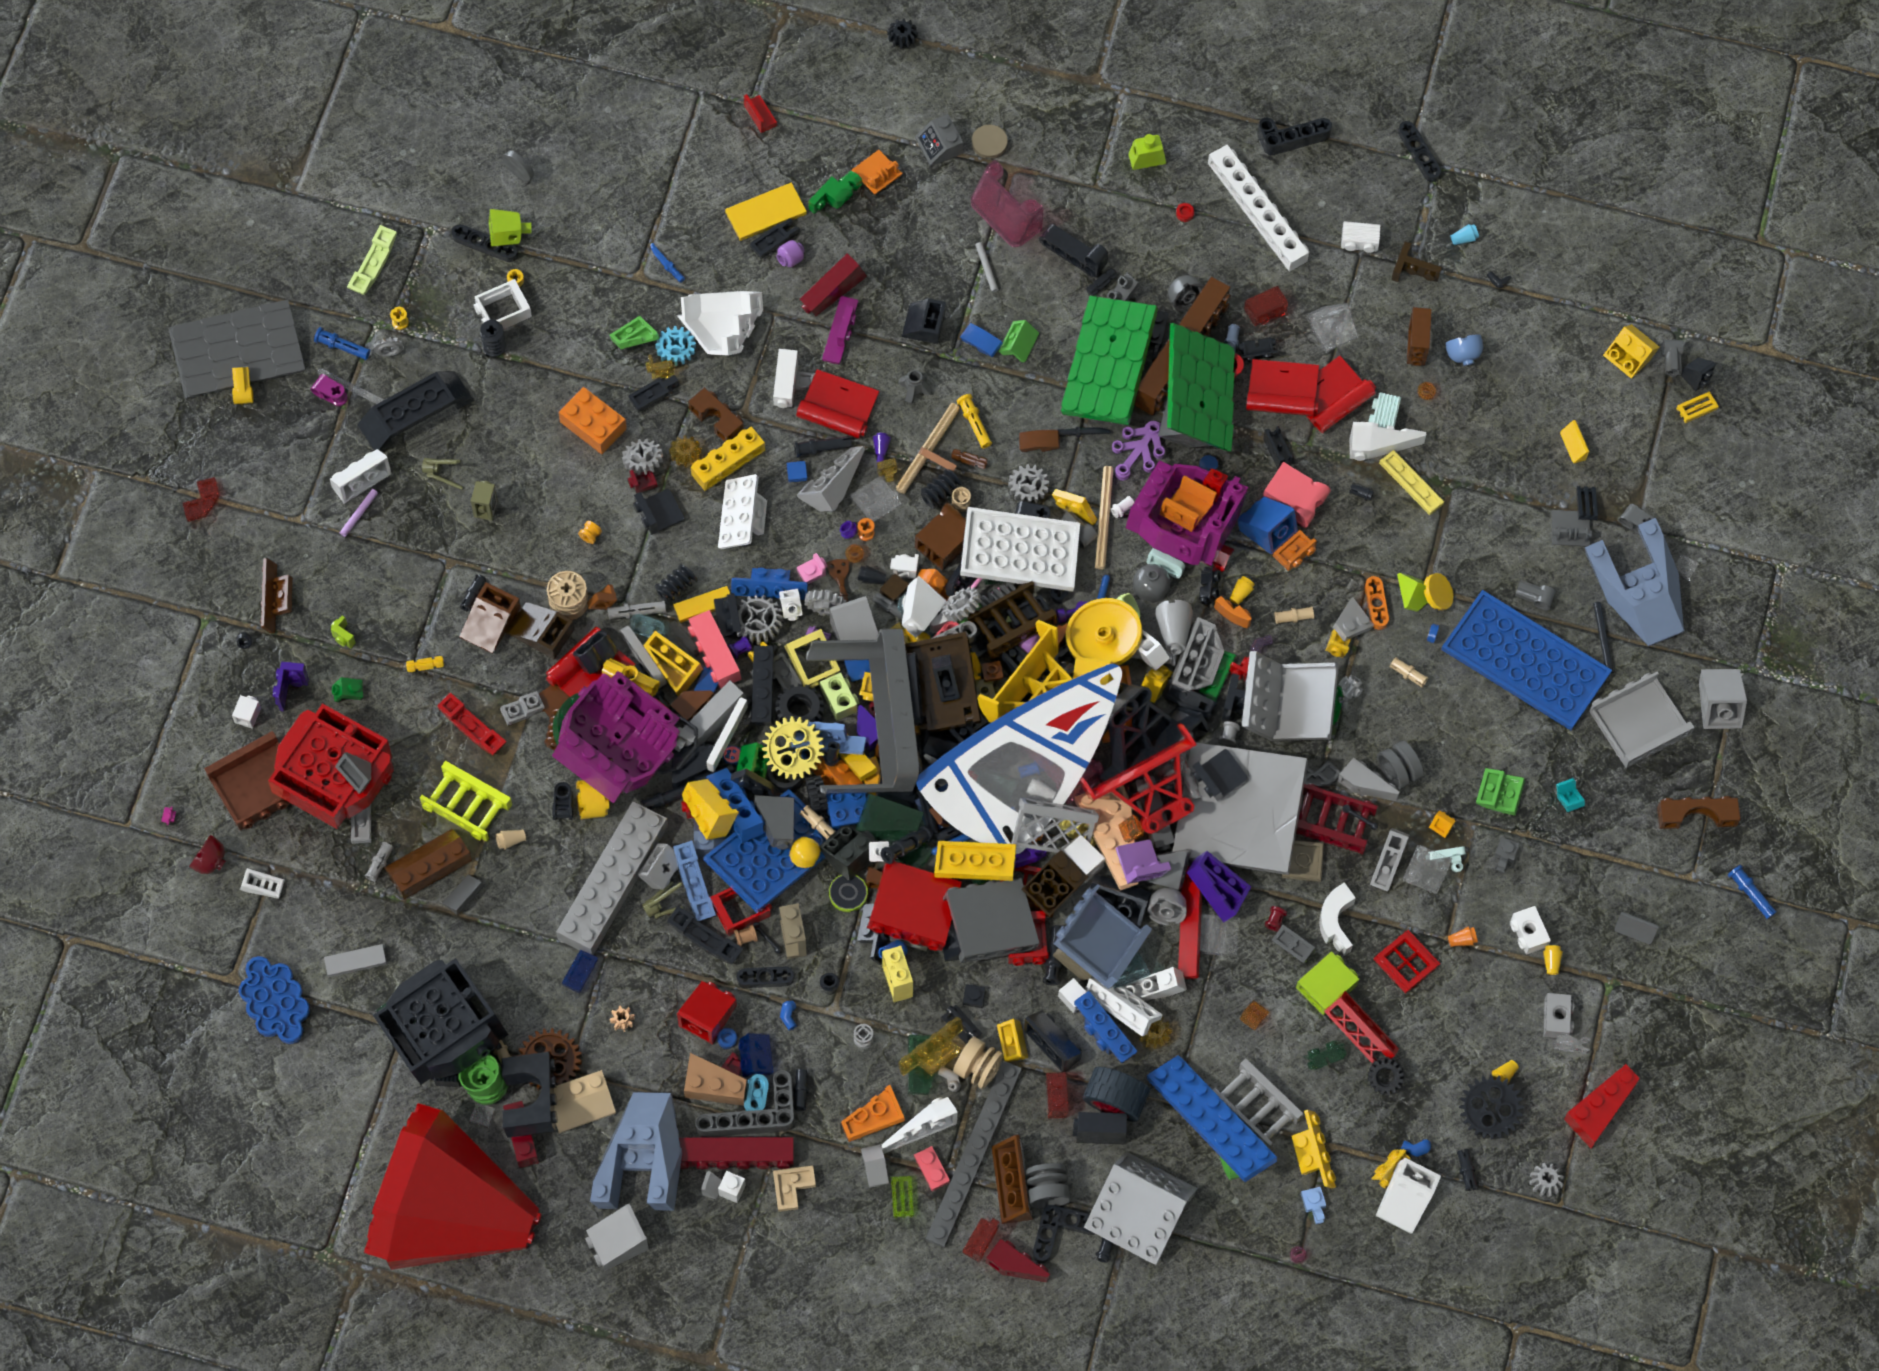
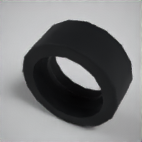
[767,754,803,793]

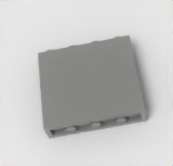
[1589,671,1694,768]

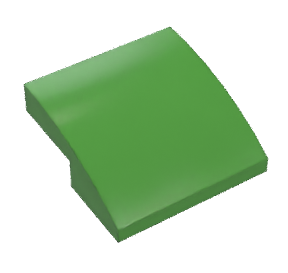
[1476,768,1525,816]

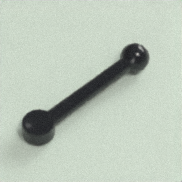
[1342,805,1378,830]
[753,922,782,954]

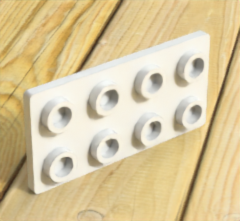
[718,474,767,549]

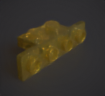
[898,1017,963,1076]

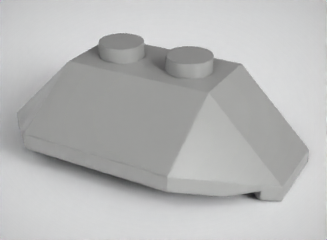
[1172,617,1224,692]

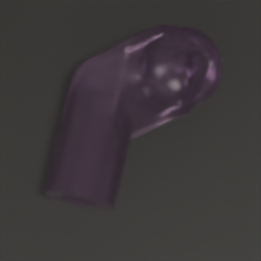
[1250,635,1273,654]

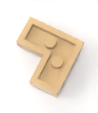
[773,1166,816,1212]

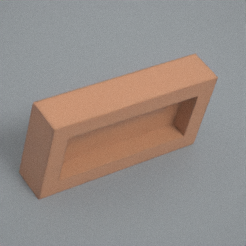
[918,447,957,472]

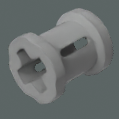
[1219,721,1240,746]

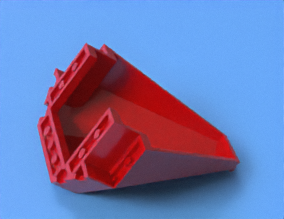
[364,1103,542,1270]

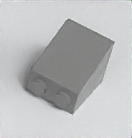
[830,596,878,640]
[1699,669,1747,729]
[585,1204,649,1271]

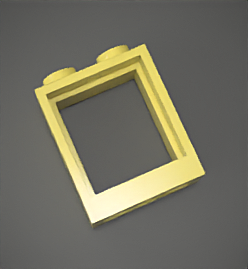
[784,629,840,689]
[882,946,913,1002]

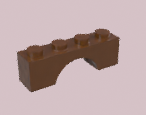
[1657,796,1740,829]

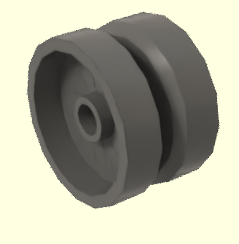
[1377,740,1424,790]

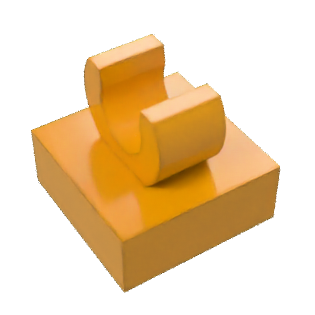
[1429,810,1456,838]

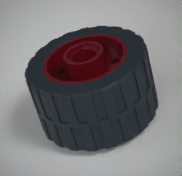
[1083,1066,1150,1122]

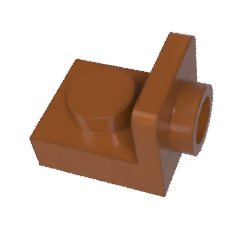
[587,584,617,610]

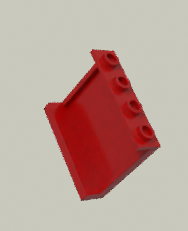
[867,861,962,951]

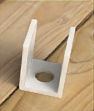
[1064,835,1105,883]

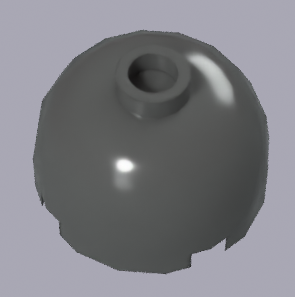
[1168,275,1204,312]
[1133,564,1170,603]

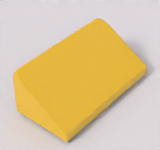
[1560,420,1589,463]
[997,1019,1028,1062]

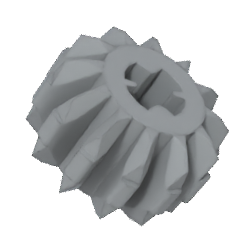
[1529,1163,1564,1198]

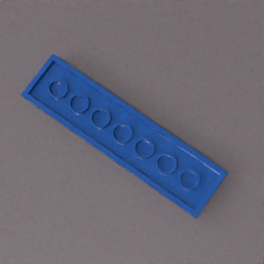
[1147,1055,1277,1182]

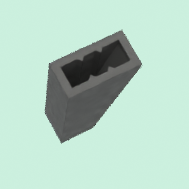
[1130,776,1174,851]

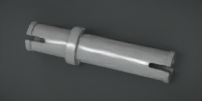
[608,601,666,620]

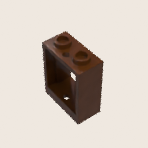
[1407,307,1432,366]

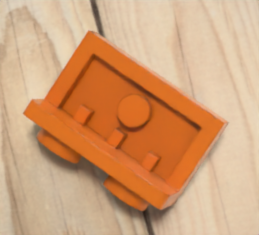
[1273,530,1317,571]

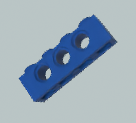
[706,768,765,843]

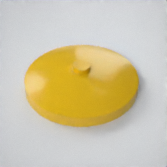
[1066,598,1143,666]

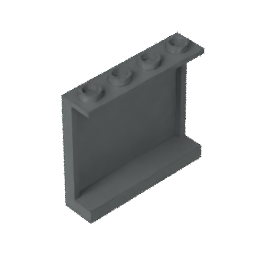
[943,878,1039,963]

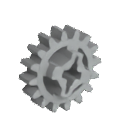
[622,439,663,475]
[1008,464,1049,503]
[942,587,982,622]
[804,590,846,616]

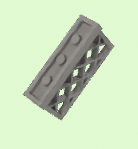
[1011,797,1099,853]

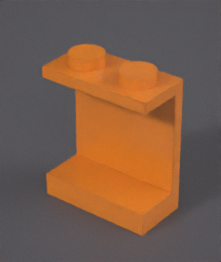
[1159,475,1217,532]

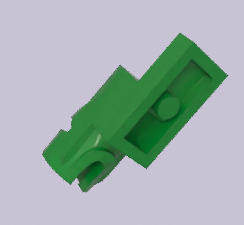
[808,171,862,214]

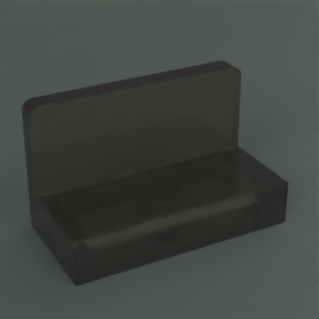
[663,620,699,659]

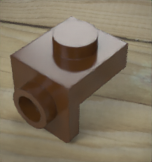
[981,661,1003,682]

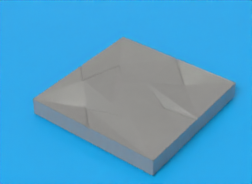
[1173,743,1308,875]

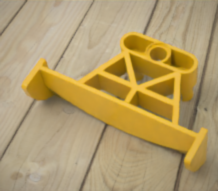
[977,620,1077,723]

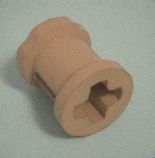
[734,925,758,947]

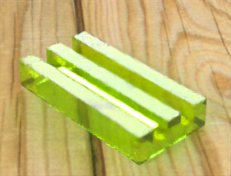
[891,1176,914,1218]

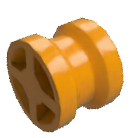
[578,521,602,544]

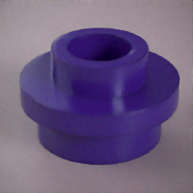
[840,521,858,539]

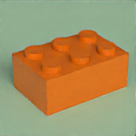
[559,387,627,454]

